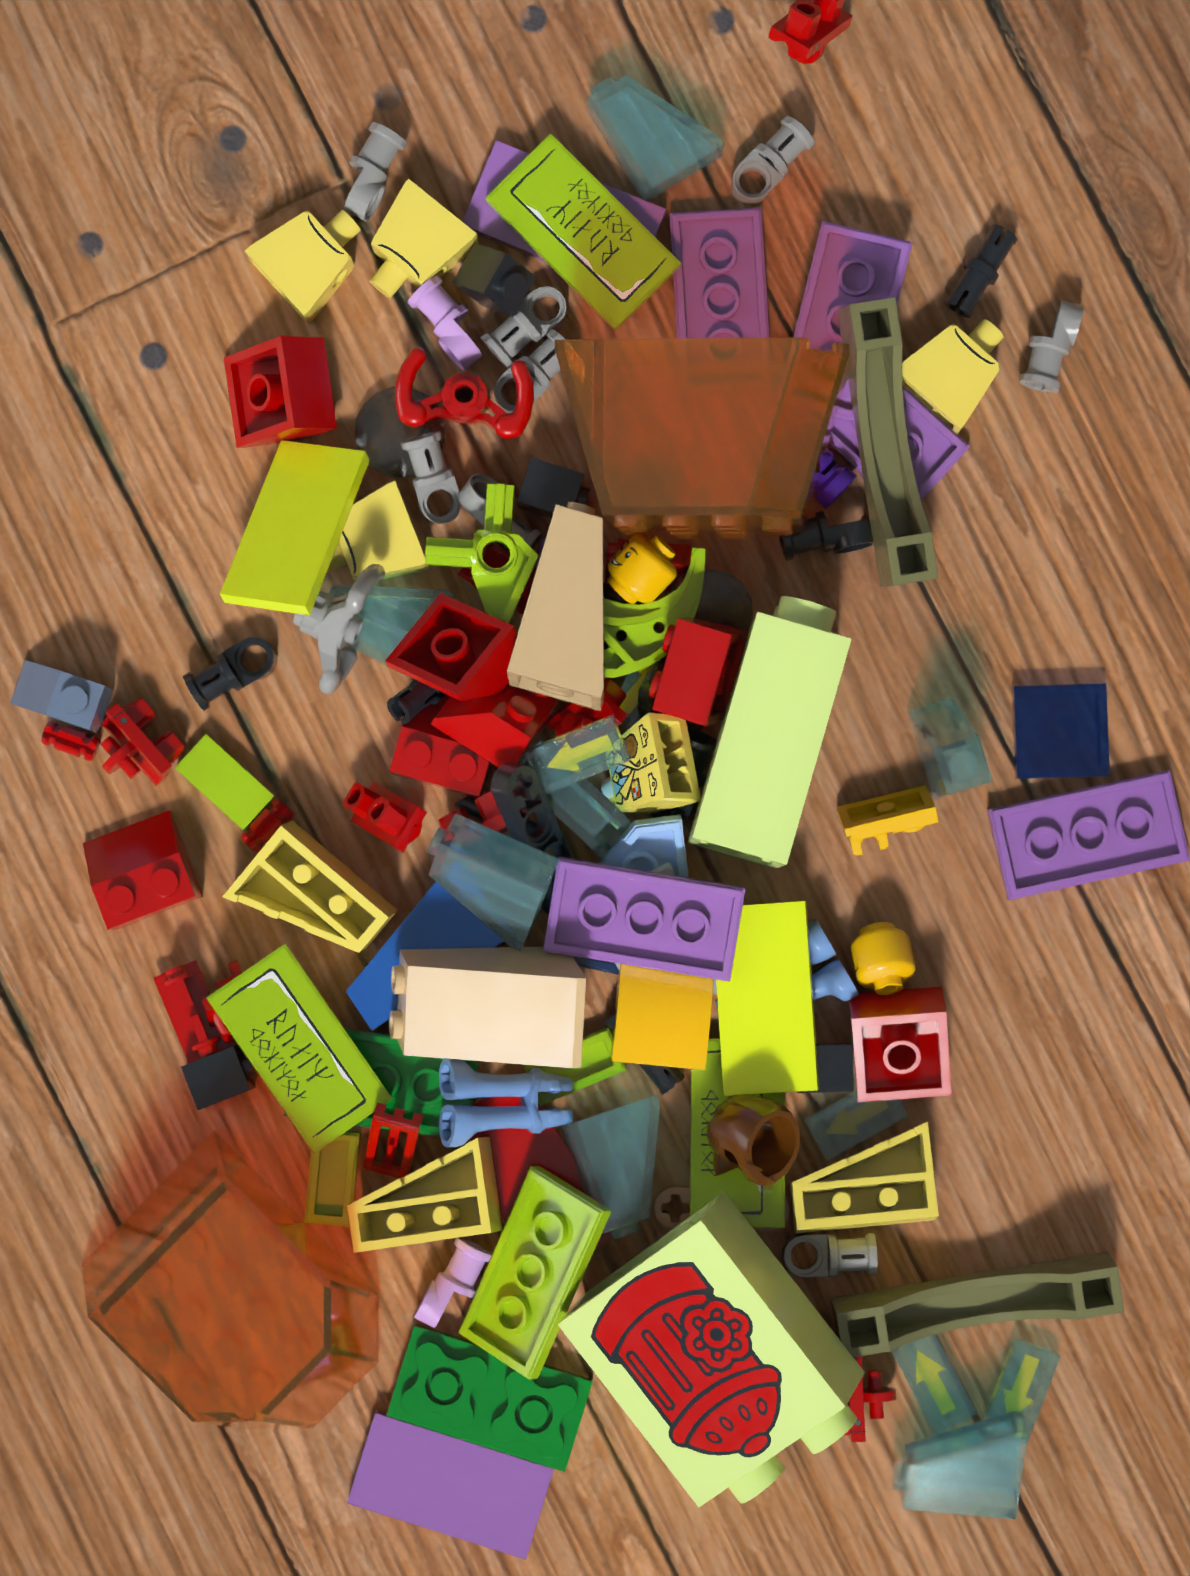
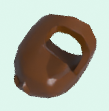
[707,1095,800,1187]

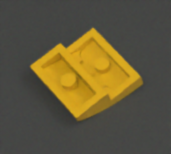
[611,964,714,1070]

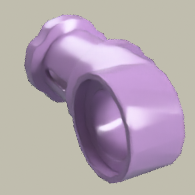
[407,275,482,371]
[414,1237,493,1328]

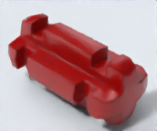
[41,721,100,761]
[241,799,294,853]

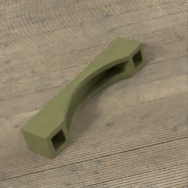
[837,297,938,587]
[831,1251,1124,1357]

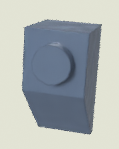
[10,660,114,734]

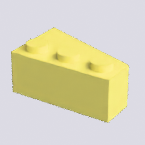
[223,820,398,953]
[790,1122,939,1234]
[347,1137,503,1253]

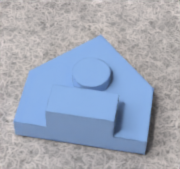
[600,814,689,878]

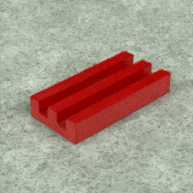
[363,1103,423,1178]

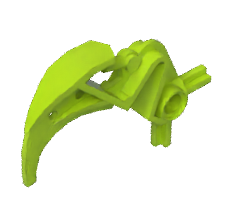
[425,483,705,678]

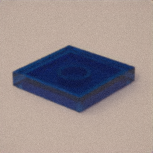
[1012,683,1110,780]

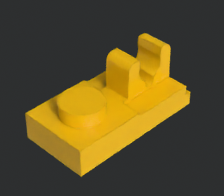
[836,785,939,856]

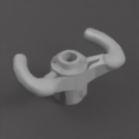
[293,564,385,694]

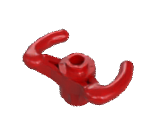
[395,347,534,439]

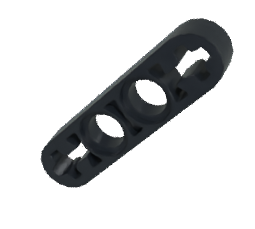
[491,762,573,915]

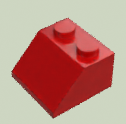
[224,336,337,448]
[385,593,517,701]
[649,617,749,726]
[431,683,560,767]
[389,694,492,798]
[83,810,203,930]
[849,986,952,1102]

